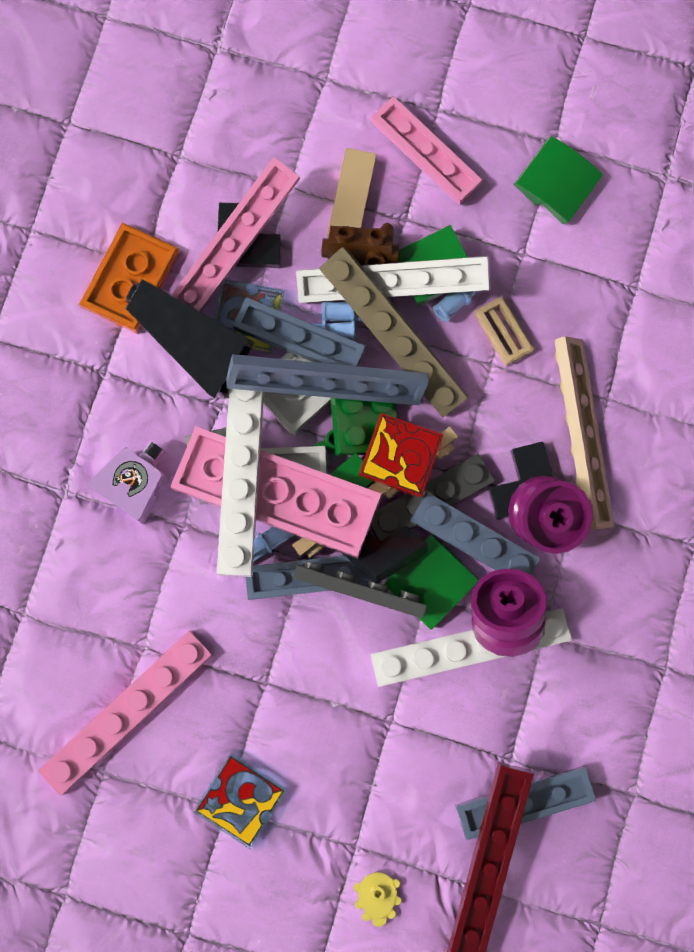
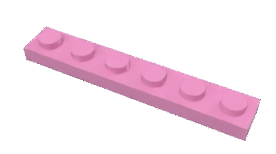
[172,157,300,312]
[38,630,213,796]

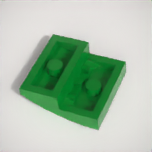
[513,136,603,224]
[398,225,467,306]
[384,534,479,630]

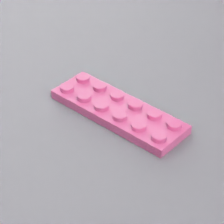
[170,426,382,558]

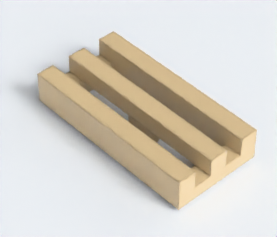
[474,296,534,367]

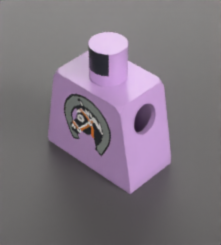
[87,441,167,524]

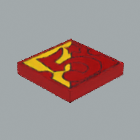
[359,413,443,498]

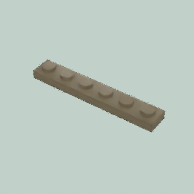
[319,246,469,418]

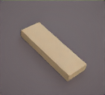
[327,148,377,238]

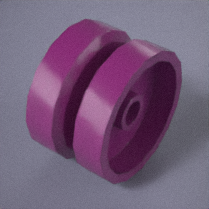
[508,475,593,554]
[471,568,547,657]

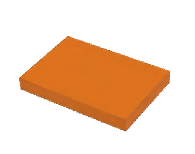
[79,222,180,334]

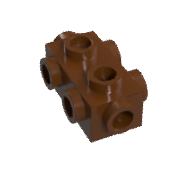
[321,223,399,266]

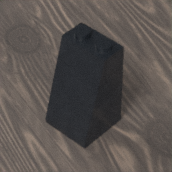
[125,279,255,398]

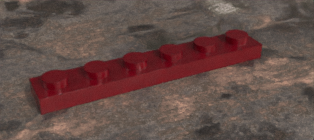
[447,762,534,952]

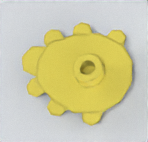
[353,872,401,927]

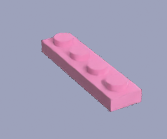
[371,96,482,205]

